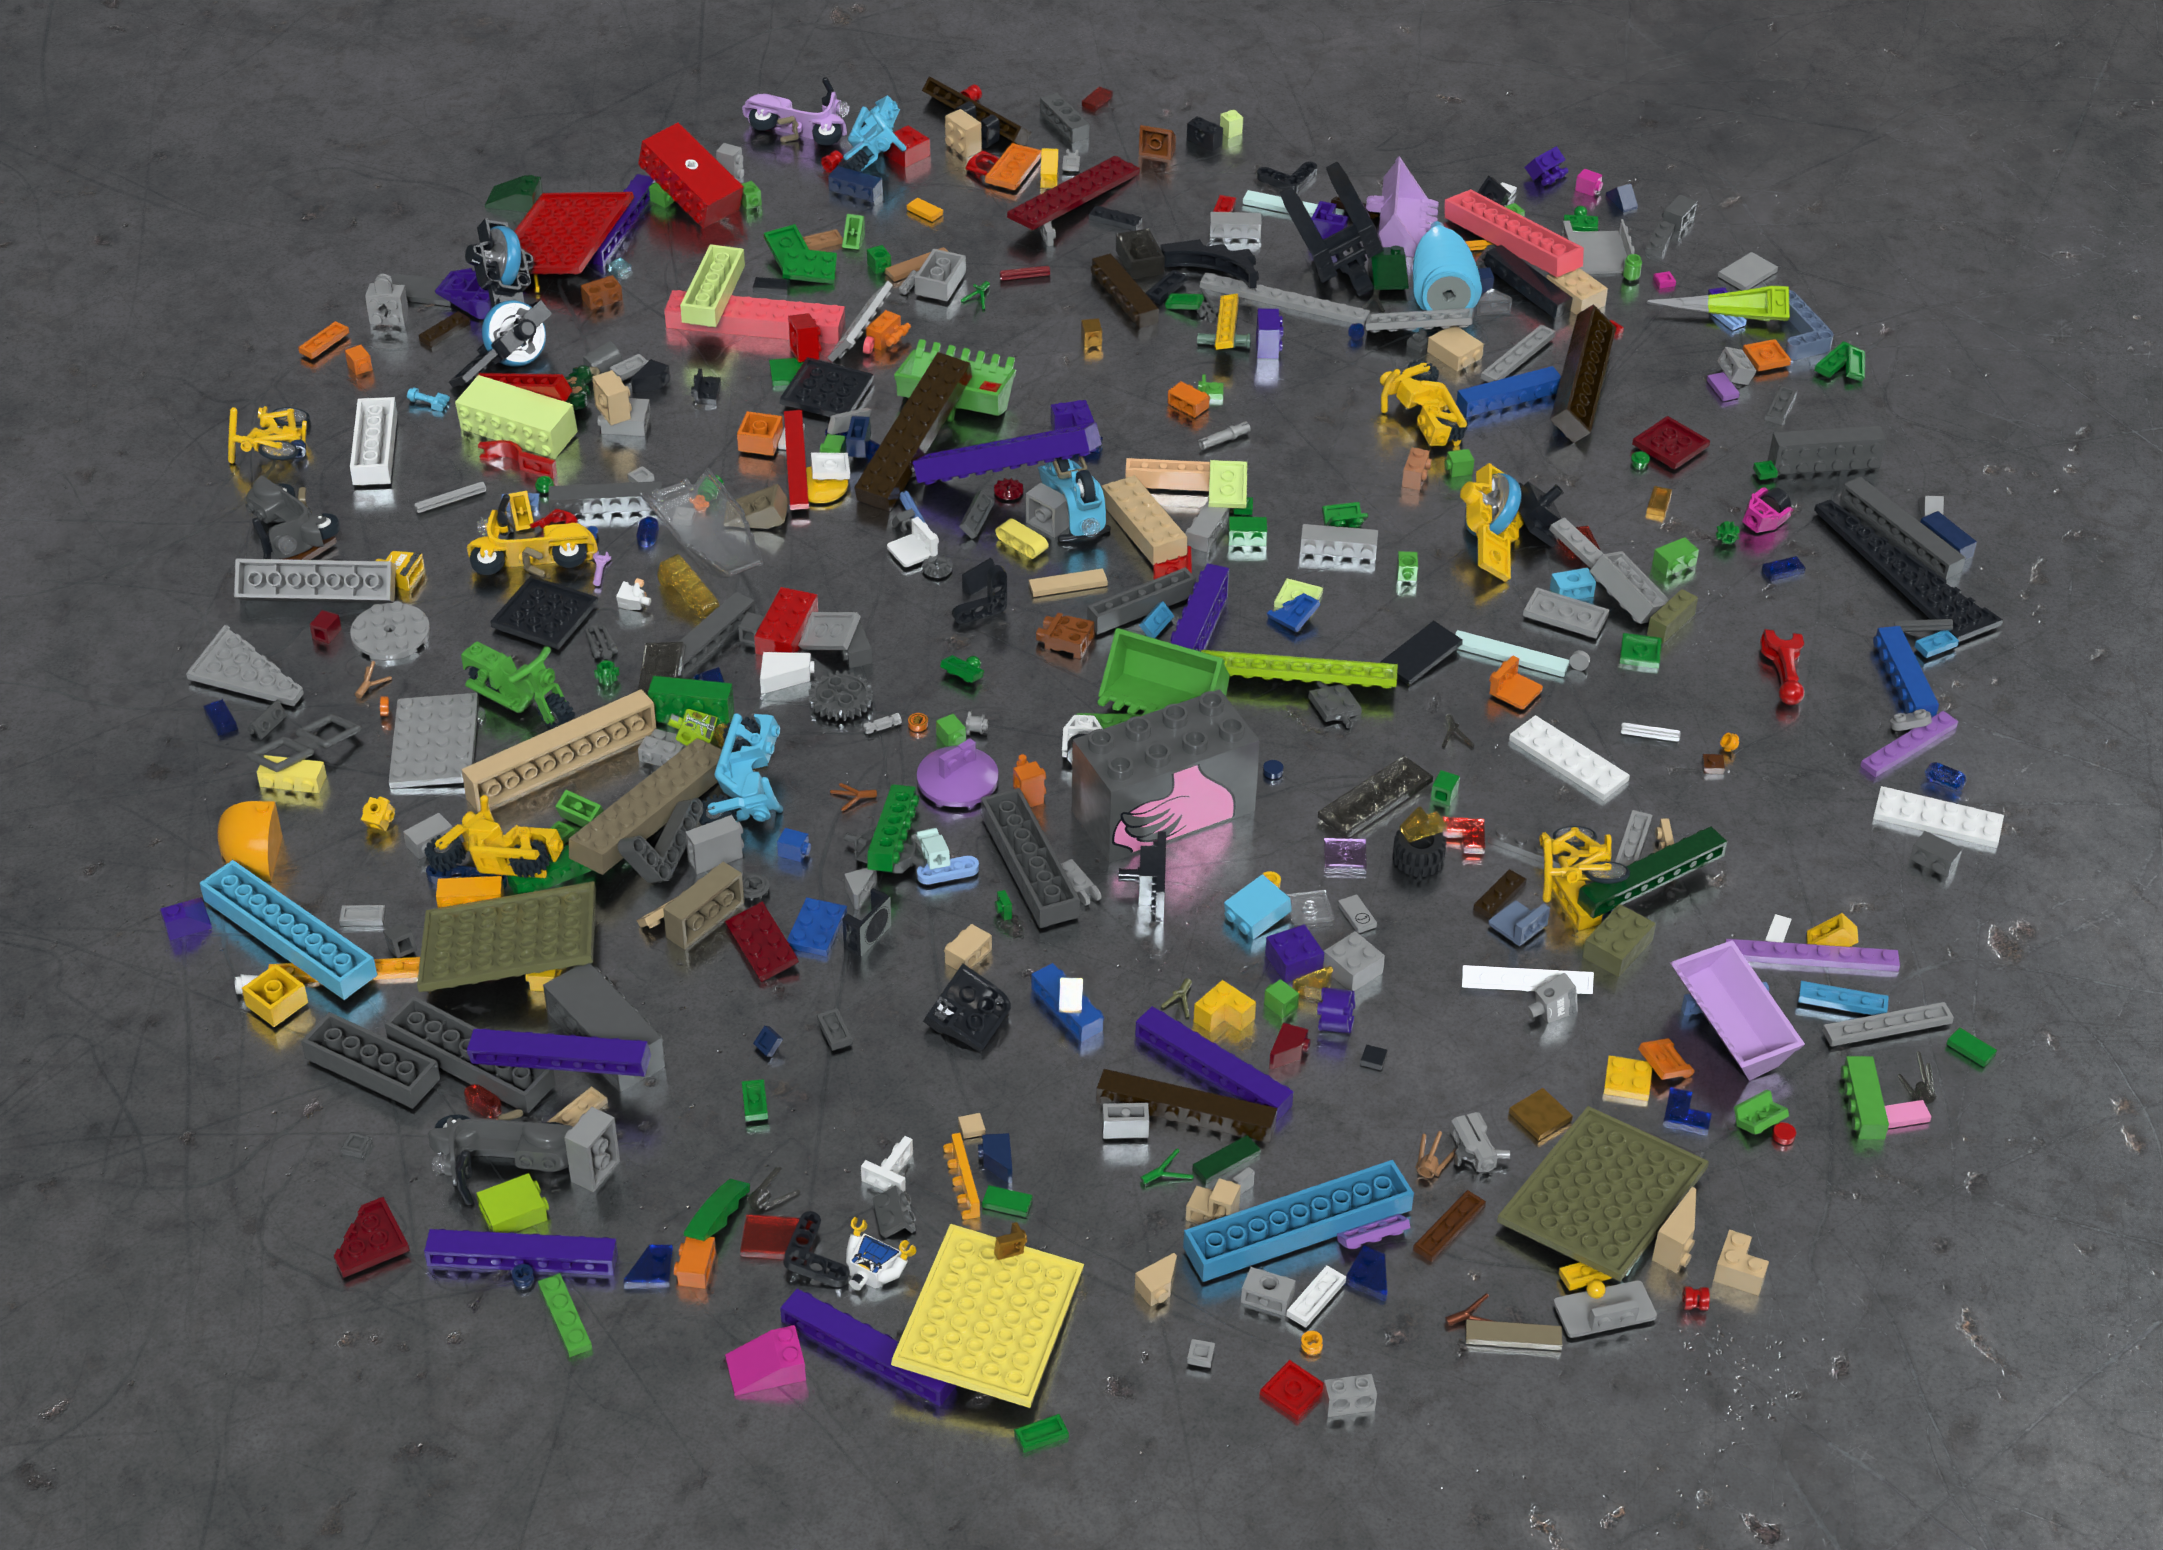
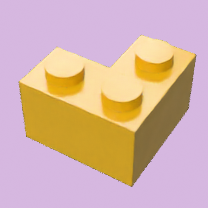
[1193,980,1256,1032]

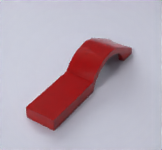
[478,440,557,479]

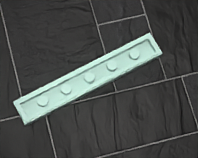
[1243,190,1344,218]
[1455,630,1569,677]

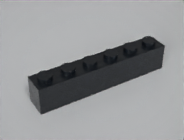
[1484,245,1573,319]

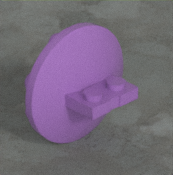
[917,738,998,807]

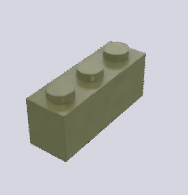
[1647,589,1698,644]

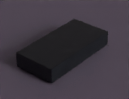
[753,277,790,295]

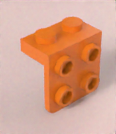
[1489,656,1543,709]

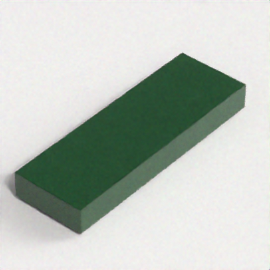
[1192,1135,1261,1184]

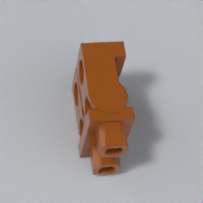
[1036,613,1095,659]

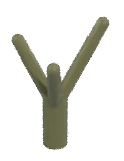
[1161,978,1192,1018]

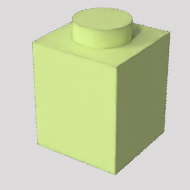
[1220,110,1243,139]

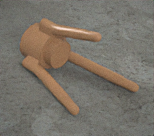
[1415,1131,1456,1178]

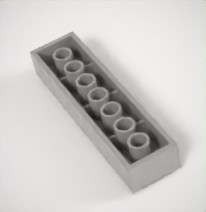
[234,559,396,603]

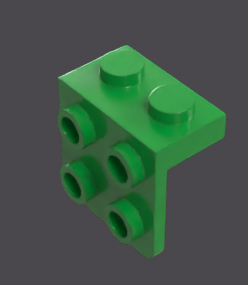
[1322,502,1368,528]

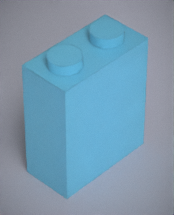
[1224,874,1292,940]

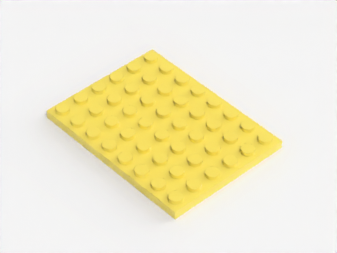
[891,1224,1084,1408]

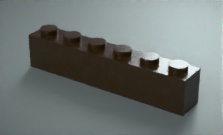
[1091,253,1159,328]

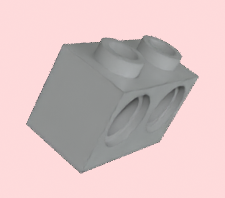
[1717,347,1756,385]
[1322,1374,1377,1417]

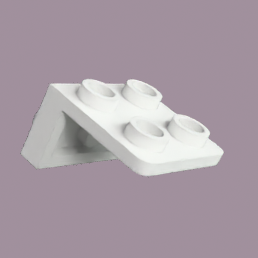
[887,517,939,567]

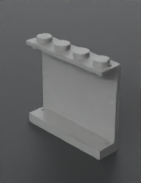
[1561,219,1635,274]

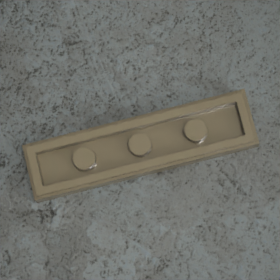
[1466,1320,1562,1351]

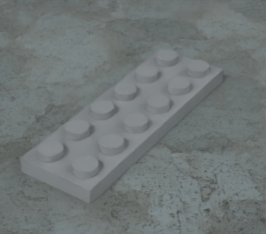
[827,281,893,362]
[1366,308,1474,332]

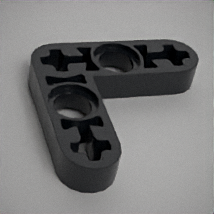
[1257,162,1317,192]
[952,565,1007,624]
[783,1211,850,1288]

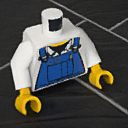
[846,1217,916,1290]

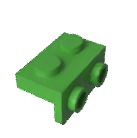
[1734,1089,1789,1135]

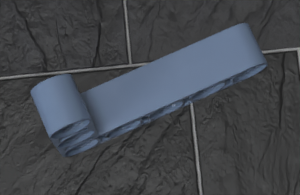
[1785,290,1834,360]

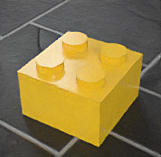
[242,964,308,1027]

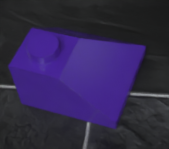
[160,897,212,940]

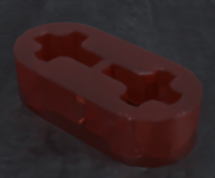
[464,1084,502,1118]

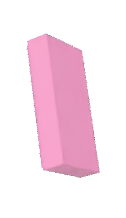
[1885,1100,1931,1128]

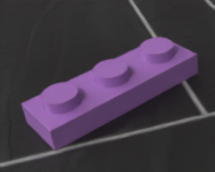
[1337,1214,1410,1249]

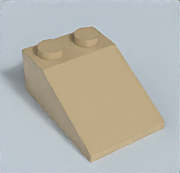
[1652,1187,1696,1273]

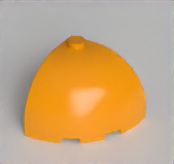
[217,801,283,882]

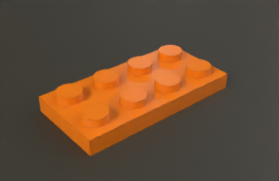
[985,143,1042,190]

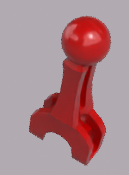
[1760,629,1805,705]

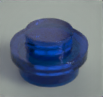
[1348,323,1364,341]

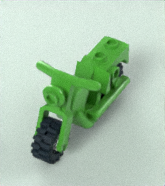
[461,641,575,729]

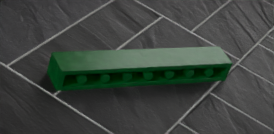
[1577,826,1727,919]

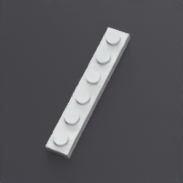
[1462,965,1594,994]

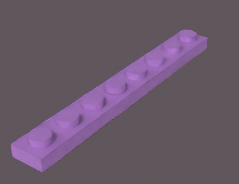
[1725,939,1900,972]

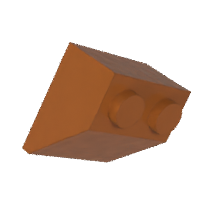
[1139,125,1176,160]

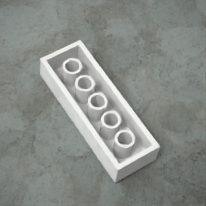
[350,397,398,485]

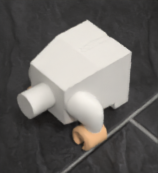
[616,578,651,610]

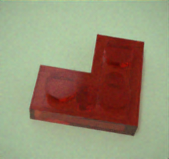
[1442,817,1485,854]

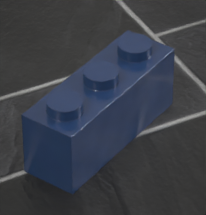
[828,166,883,202]
[1920,511,1977,560]

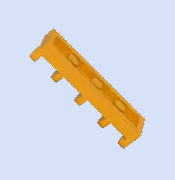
[943,1133,980,1220]

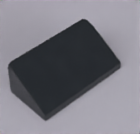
[962,558,998,595]

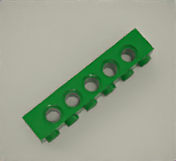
[867,784,919,872]

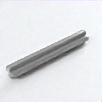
[414,482,486,513]

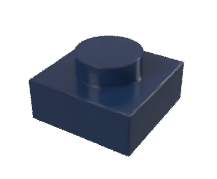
[753,1026,783,1057]

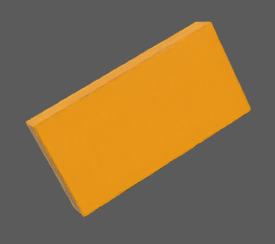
[907,197,943,222]

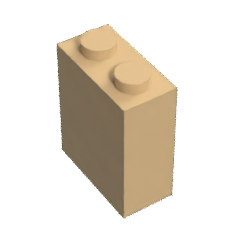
[1427,326,1484,371]

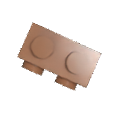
[1402,448,1432,490]

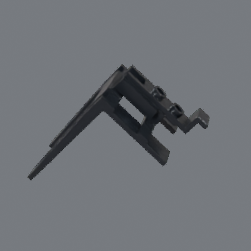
[1280,162,1384,296]

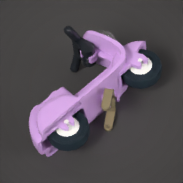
[742,77,849,145]

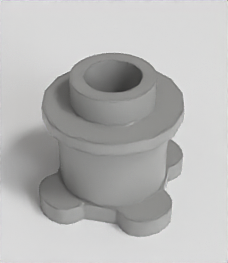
[966,711,988,735]

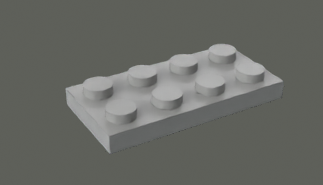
[1523,588,1610,638]

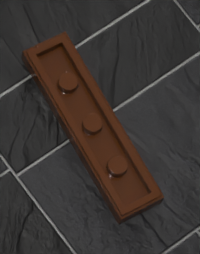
[1413,1190,1486,1262]

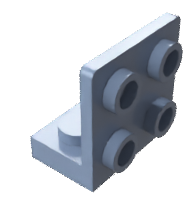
[1488,900,1550,946]

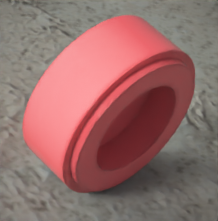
[863,336,875,355]

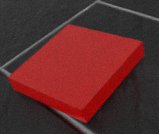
[1260,1360,1324,1421]

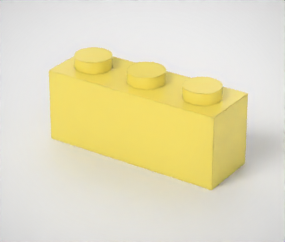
[257,755,327,793]

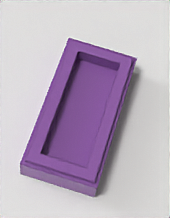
[1707,372,1740,401]

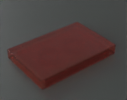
[740,1215,813,1261]

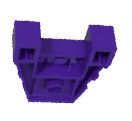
[435,267,499,319]

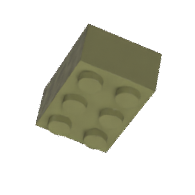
[1582,904,1656,977]

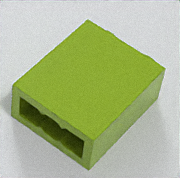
[476,1173,549,1233]

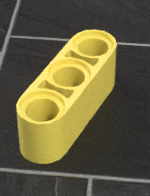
[995,519,1048,559]

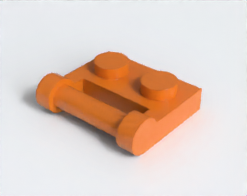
[1638,1038,1694,1080]

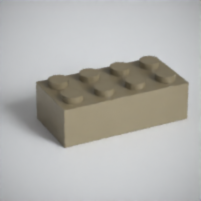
[663,861,744,950]

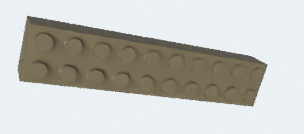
[569,738,722,875]

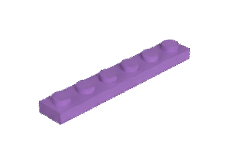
[1861,711,1958,778]

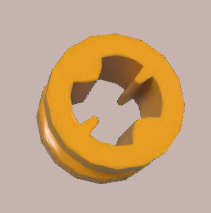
[1301,1331,1323,1355]

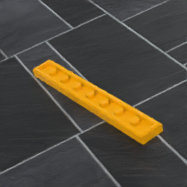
[268,957,420,983]

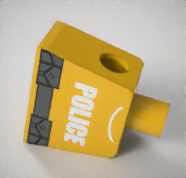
[376,551,425,591]

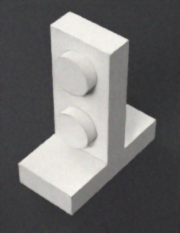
[861,1136,913,1192]

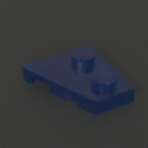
[1345,1246,1387,1301]

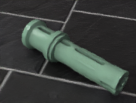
[1197,332,1251,349]

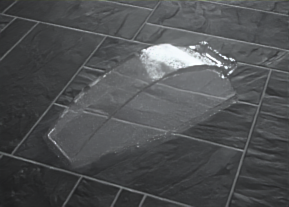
[641,468,763,578]

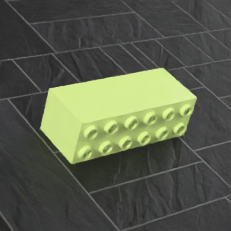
[455,375,578,459]

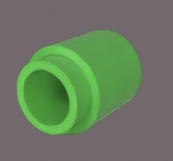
[1623,254,1642,281]

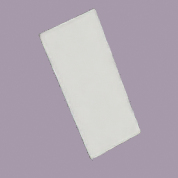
[1766,914,1792,942]

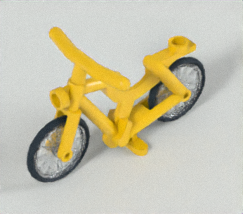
[228,406,310,464]
[1539,826,1630,903]

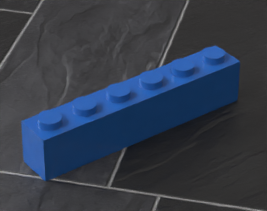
[1456,366,1561,417]
[1873,626,1939,718]

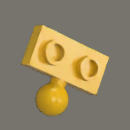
[1559,1262,1612,1299]

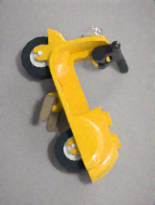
[467,494,598,577]

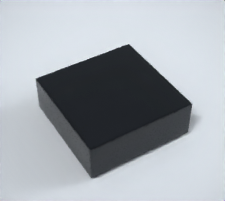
[1360,1044,1388,1071]

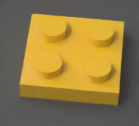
[1604,1055,1652,1101]

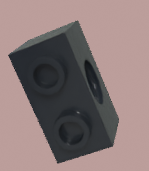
[1186,116,1223,151]

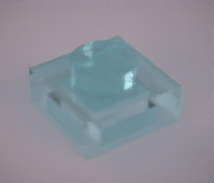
[607,258,632,278]

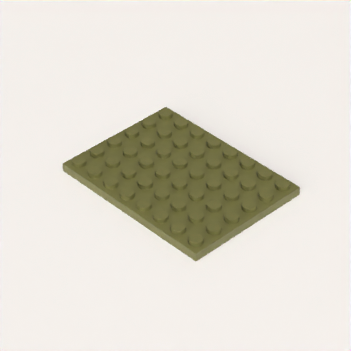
[417,881,596,992]
[1497,1106,1709,1282]

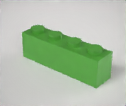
[1841,1056,1889,1139]

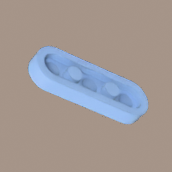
[917,856,979,884]

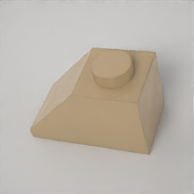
[1135,1253,1177,1307]

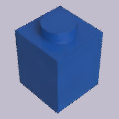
[777,828,811,862]

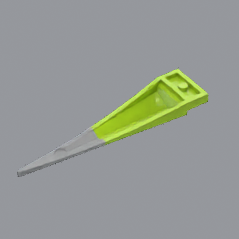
[1647,286,1790,322]

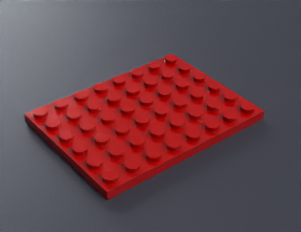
[514,192,634,275]

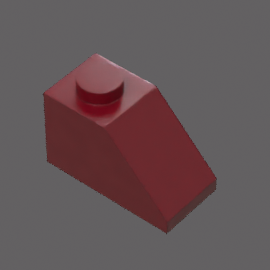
[1269,1023,1311,1069]

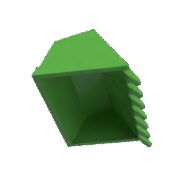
[1097,628,1230,716]

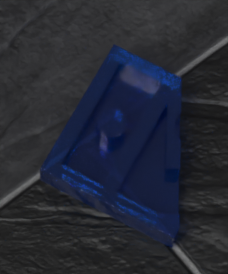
[624,1245,673,1288]

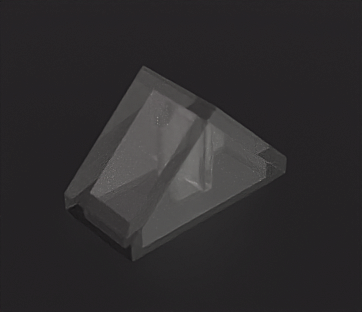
[1476,288,1512,316]

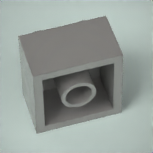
[1026,482,1069,538]
[1323,931,1385,991]

